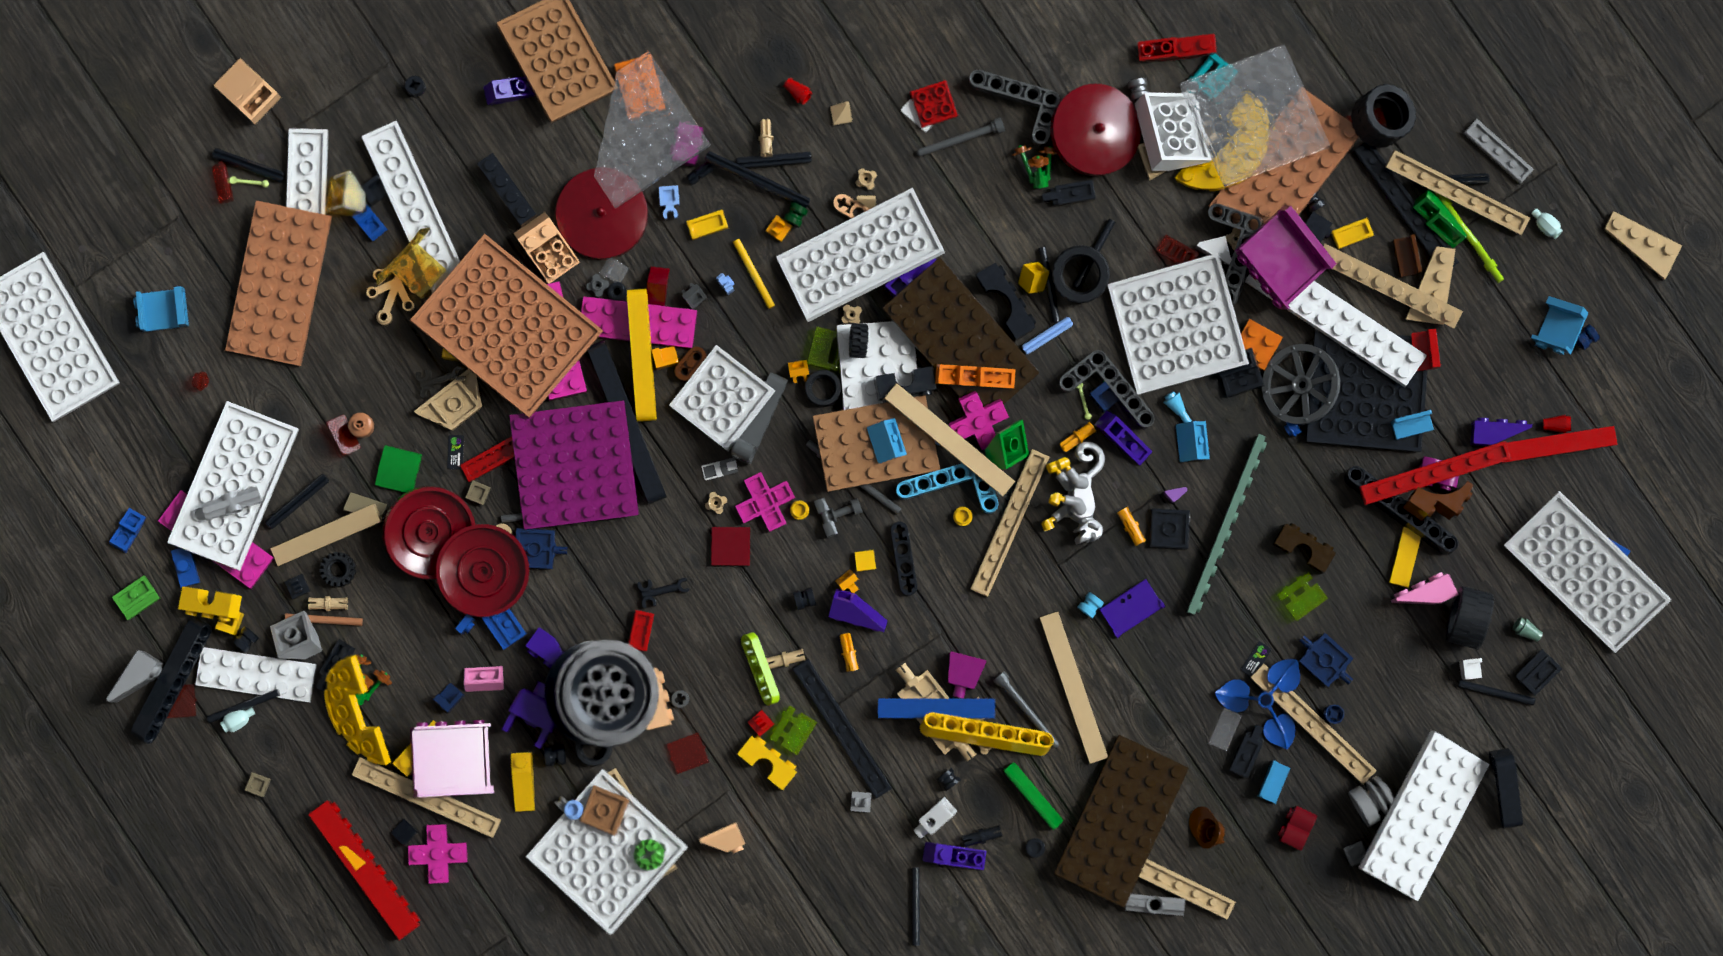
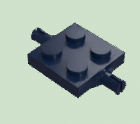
[516,528,568,569]
[1298,633,1354,687]

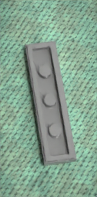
[1463,119,1534,184]

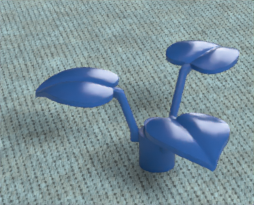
[1215,659,1300,749]

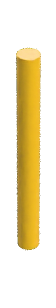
[733,239,775,309]

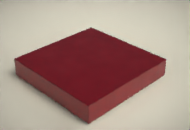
[711,527,750,566]

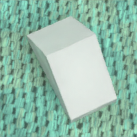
[1195,236,1231,267]

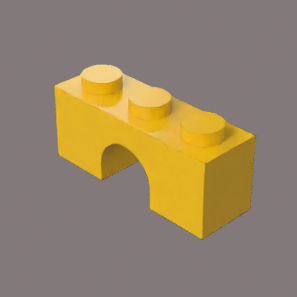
[178,586,242,622]
[737,736,797,790]

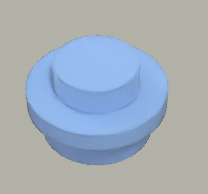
[564,800,584,820]

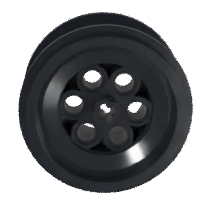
[544,640,659,746]

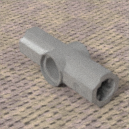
[201,486,262,520]
[1125,894,1185,916]

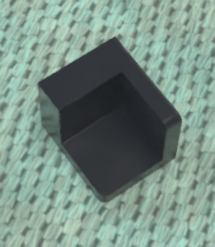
[359,175,388,206]

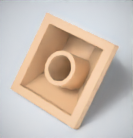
[700,823,746,854]

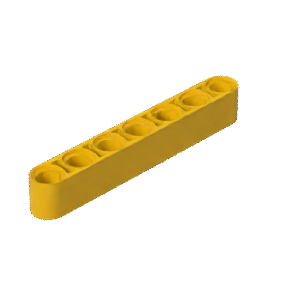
[627,289,657,422]
[920,713,1054,756]

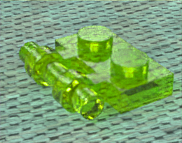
[1277,572,1328,621]
[770,705,817,755]

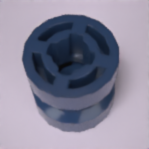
[1576,324,1600,351]
[1323,705,1344,724]

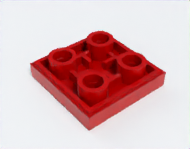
[910,80,958,128]

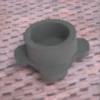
[586,274,609,297]

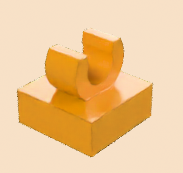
[766,215,792,242]
[788,360,809,383]
[835,570,859,593]

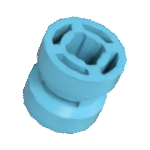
[1077,592,1104,619]

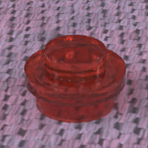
[192,371,209,391]

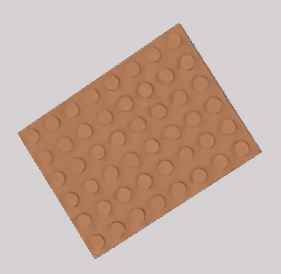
[410,234,603,418]

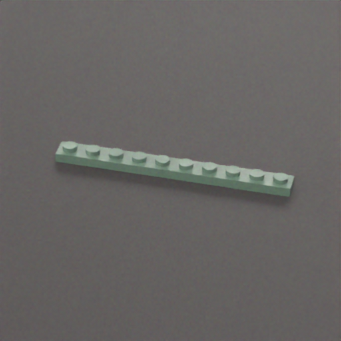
[1186,434,1267,615]

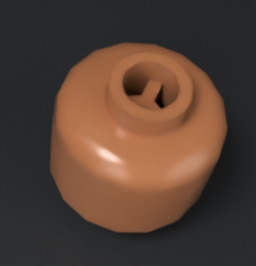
[348,413,374,438]

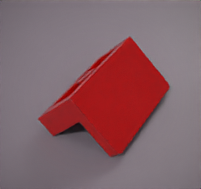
[1411,329,1441,371]

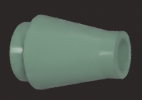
[1513,617,1543,642]

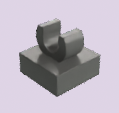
[682,283,707,310]

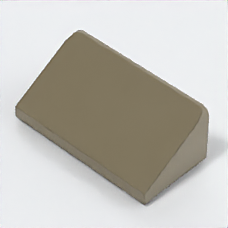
[343,492,387,519]

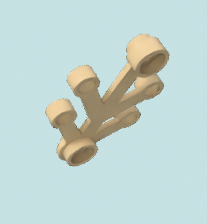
[366,254,421,326]

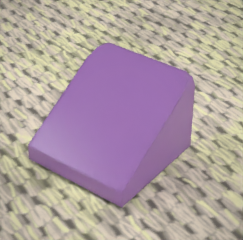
[1163,487,1188,503]

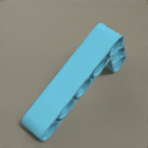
[896,463,999,514]

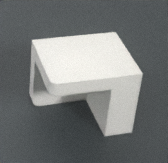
[1459,658,1482,680]

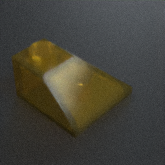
[325,170,366,216]

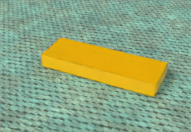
[1389,527,1421,588]

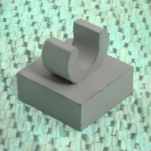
[851,792,871,812]

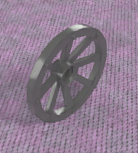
[1262,344,1340,425]

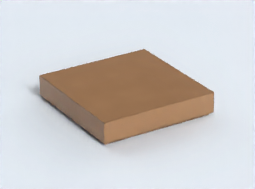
[580,785,630,836]

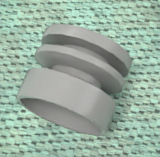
[1348,775,1395,827]

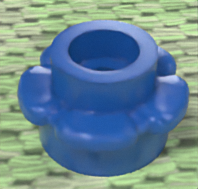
[1284,422,1301,437]

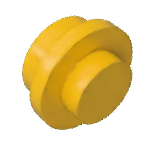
[790,500,809,520]
[953,507,972,526]

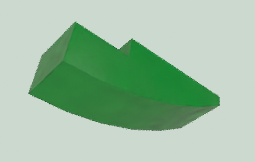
[1413,189,1467,248]

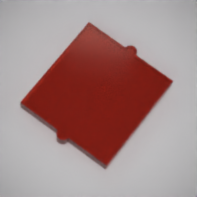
[167,684,197,718]
[667,733,709,774]

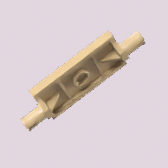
[896,663,976,761]

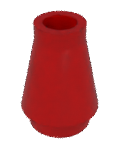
[784,78,812,104]
[1543,414,1571,433]

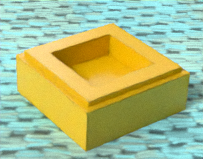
[855,550,876,572]

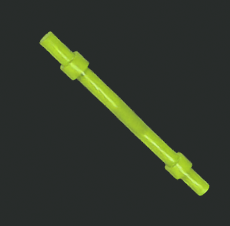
[1433,191,1504,283]

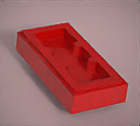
[628,610,655,652]

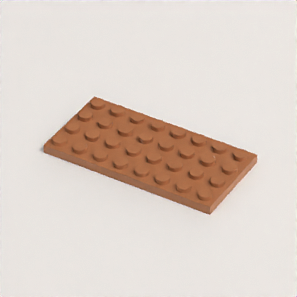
[1209,87,1359,230]
[225,201,332,366]

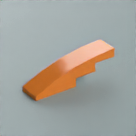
[935,364,1016,388]

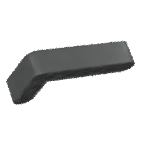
[969,70,1060,147]
[1208,204,1264,305]
[1058,350,1155,429]
[731,372,788,465]

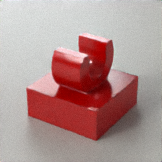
[748,710,774,737]

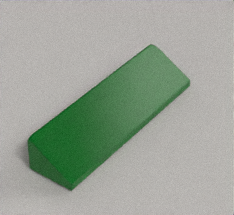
[1003,762,1063,830]

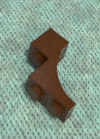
[1403,481,1474,521]

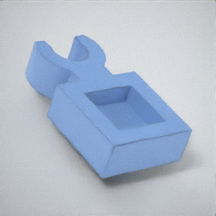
[659,185,679,220]
[716,273,734,295]

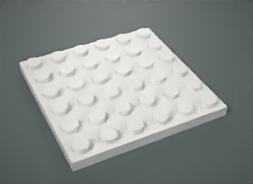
[1108,253,1249,395]
[526,769,688,935]

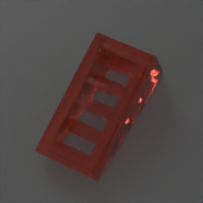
[1156,235,1199,264]

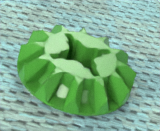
[633,839,664,871]

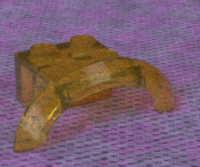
[377,228,447,299]

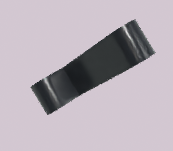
[1489,748,1523,829]

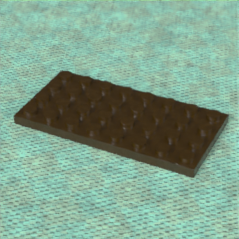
[882,257,1040,407]
[1054,735,1189,908]

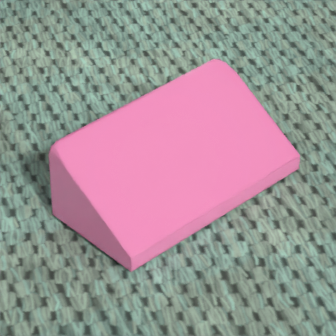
[464,666,504,692]

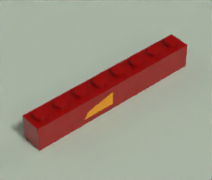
[309,801,420,940]

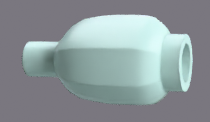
[1531,209,1563,239]
[220,707,255,732]

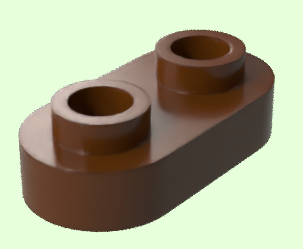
[675,347,706,381]

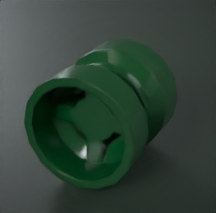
[783,202,808,228]

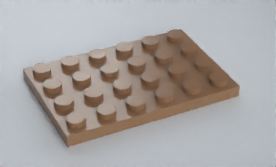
[496,0,618,123]
[812,396,940,492]

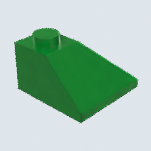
[985,420,1029,470]

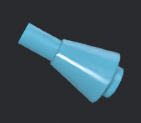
[1163,391,1192,423]

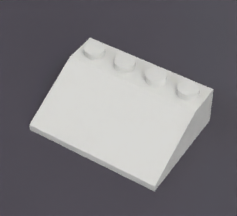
[1134,92,1212,171]

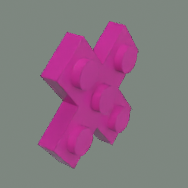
[949,391,1009,450]
[735,472,795,532]
[408,824,468,884]

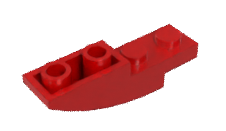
[1138,34,1217,61]

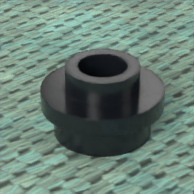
[608,282,627,301]

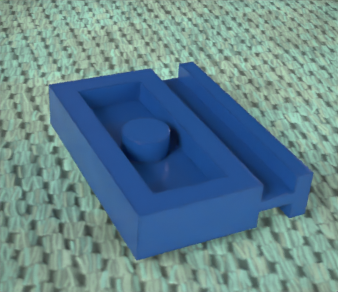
[482,609,527,650]

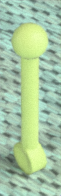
[229,176,269,187]
[1077,383,1092,420]

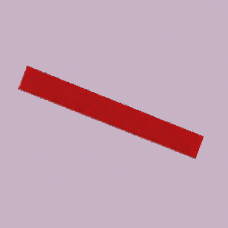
[1359,441,1511,505]

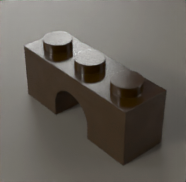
[1273,523,1336,574]

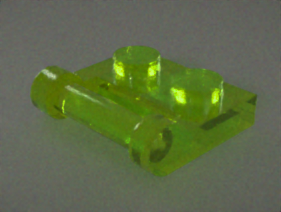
[807,327,840,372]

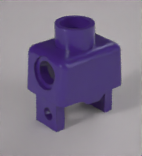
[502,681,556,749]

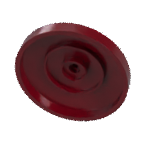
[1050,84,1141,176]
[556,168,648,260]
[383,486,475,579]
[436,524,529,617]

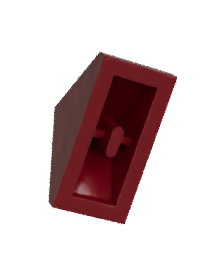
[647,266,670,306]

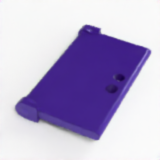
[1099,579,1165,639]

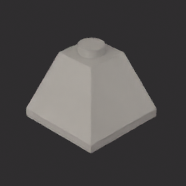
[270,611,322,659]

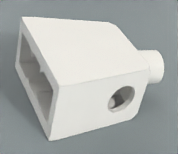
[914,797,957,838]

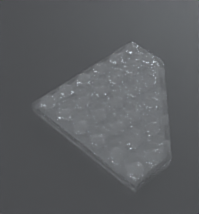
[594,51,711,209]

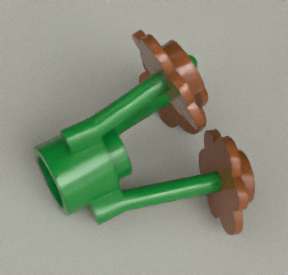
[1012,145,1057,188]
[355,654,392,705]

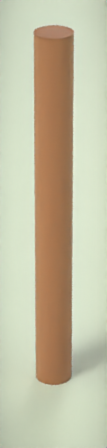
[285,613,363,626]

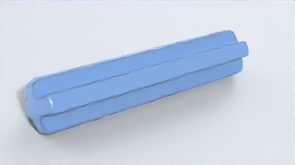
[1022,317,1073,354]

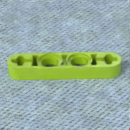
[741,632,780,706]

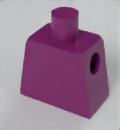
[948,652,986,699]

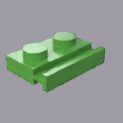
[112,575,161,620]

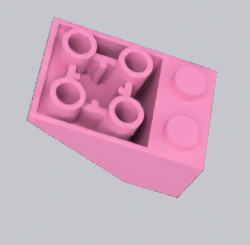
[1391,572,1459,605]

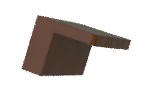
[1393,234,1422,278]

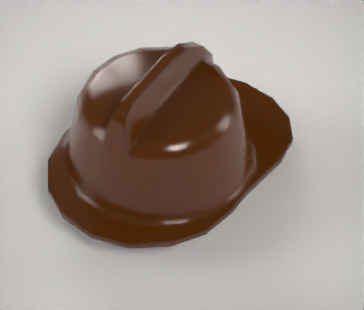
[1189,806,1225,849]

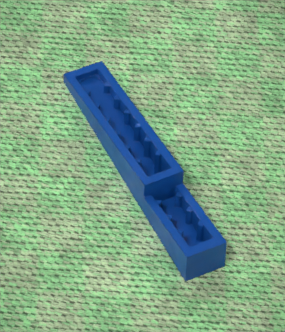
[878,698,995,719]

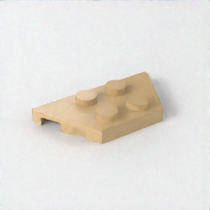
[414,369,483,431]

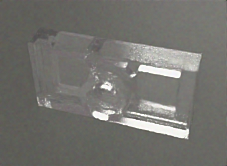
[1209,708,1242,751]

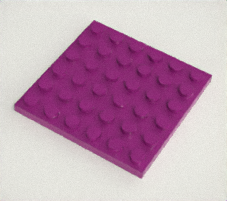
[509,401,639,529]

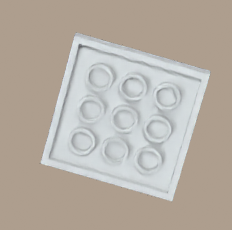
[670,345,775,451]

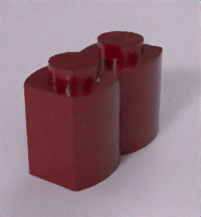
[1278,806,1318,851]

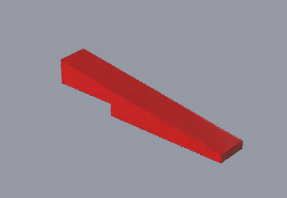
[1502,426,1618,464]
[460,437,515,482]

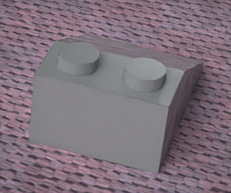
[106,650,164,703]

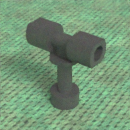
[814,497,863,538]

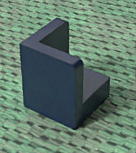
[1089,382,1118,413]
[433,683,465,713]

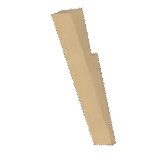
[270,504,383,566]

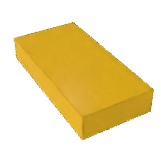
[686,210,728,240]
[1331,218,1374,249]

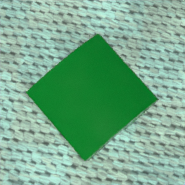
[375,445,422,493]

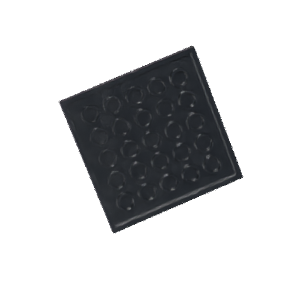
[1306,329,1428,452]

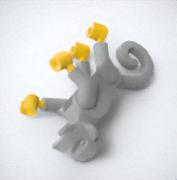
[1042,442,1105,544]

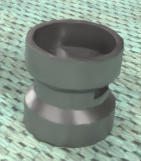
[1128,78,1149,102]

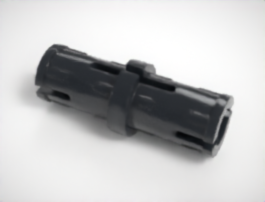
[962,825,1003,848]

